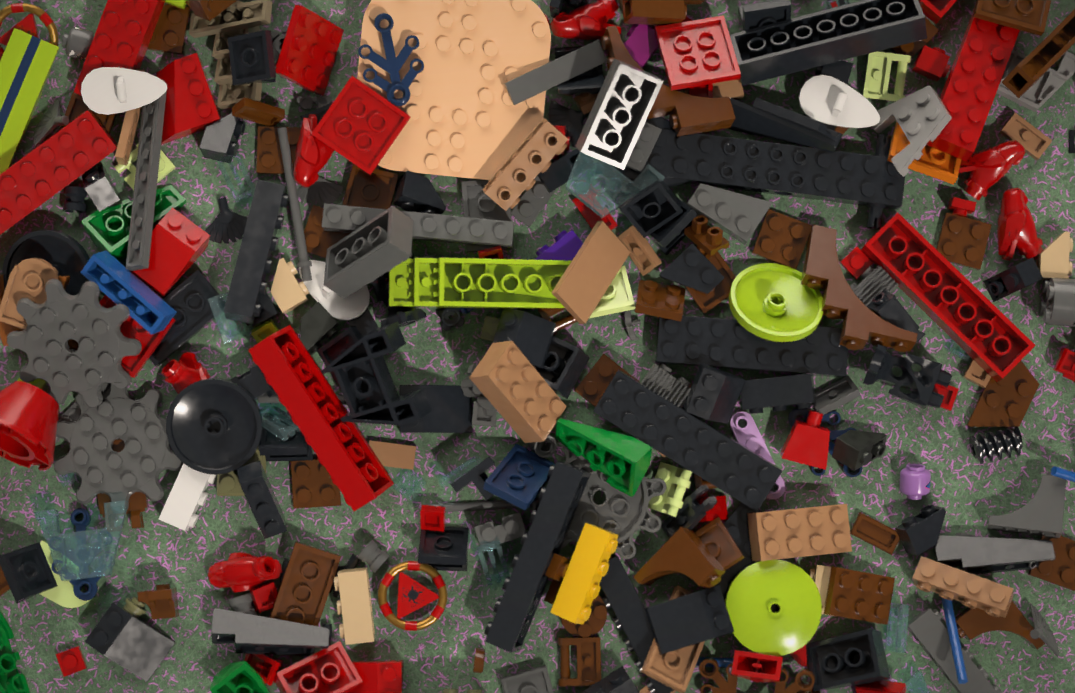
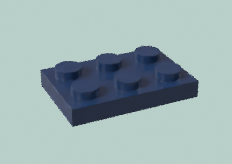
[483,444,555,511]

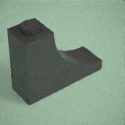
[988,472,1066,538]

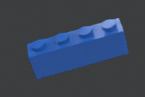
[80,251,177,335]

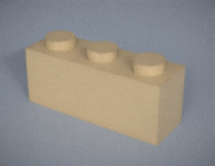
[334,567,375,645]

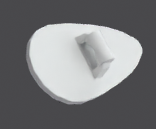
[81,67,167,115]
[799,75,880,128]
[298,260,370,321]

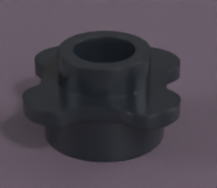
[438,307,464,331]

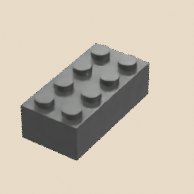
[576,58,663,170]
[323,206,413,299]

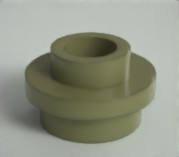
[124,597,147,618]

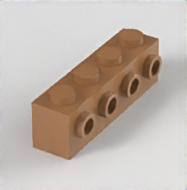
[482,118,568,211]
[913,556,1014,618]

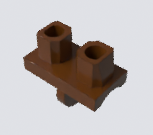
[684,214,729,256]

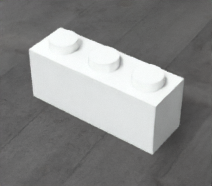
[159,463,217,531]

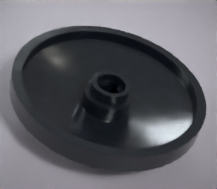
[2,229,90,295]
[166,378,263,474]

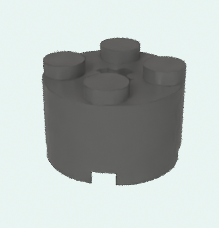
[1039,277,1075,327]

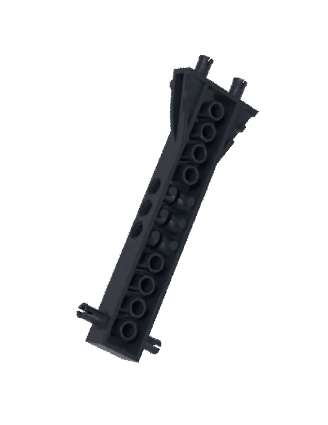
[596,117,905,230]

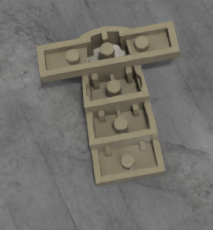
[189,0,273,110]

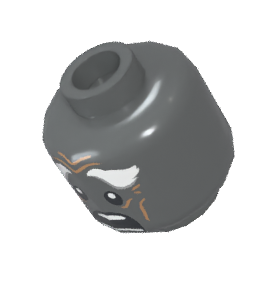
[61,27,94,60]

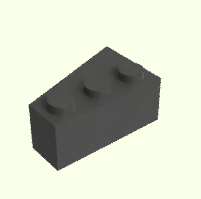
[687,183,773,245]

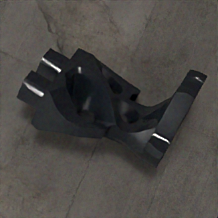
[371,254,427,327]
[863,344,952,409]

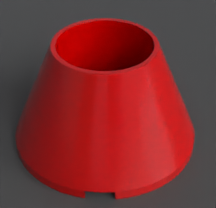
[0,381,59,470]

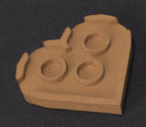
[0,258,59,329]

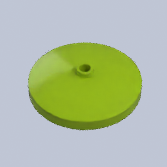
[729,263,824,342]
[725,559,822,656]

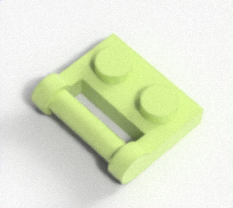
[863,51,911,101]

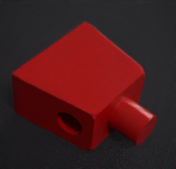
[780,410,830,470]

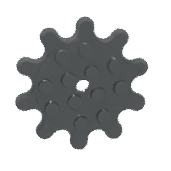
[7,279,142,407]
[54,384,183,514]
[533,430,667,559]

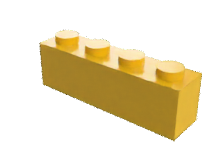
[550,523,618,624]

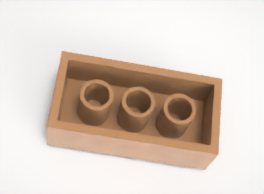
[469,341,567,443]
[747,504,852,561]

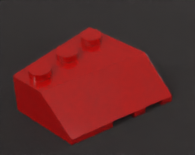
[156,53,222,145]

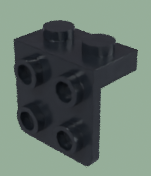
[554,46,604,96]

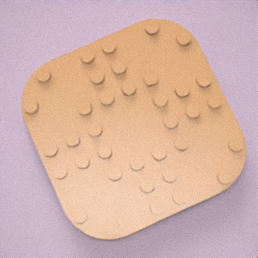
[357,0,551,180]

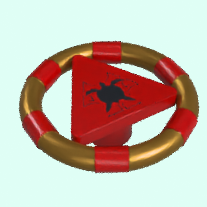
[0,2,58,60]
[378,561,447,631]

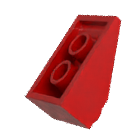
[129,208,210,296]
[275,641,363,693]
[348,660,403,693]

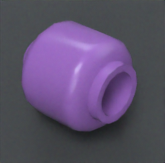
[899,464,931,500]

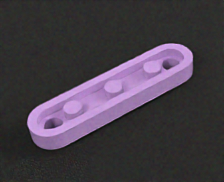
[730,412,785,499]

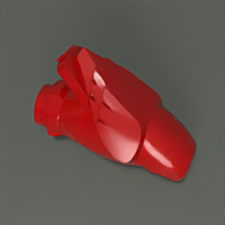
[550,0,622,40]
[293,114,334,188]
[959,140,1026,200]
[997,187,1043,261]
[162,352,211,394]
[207,553,282,593]

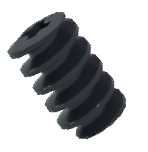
[969,426,1023,464]

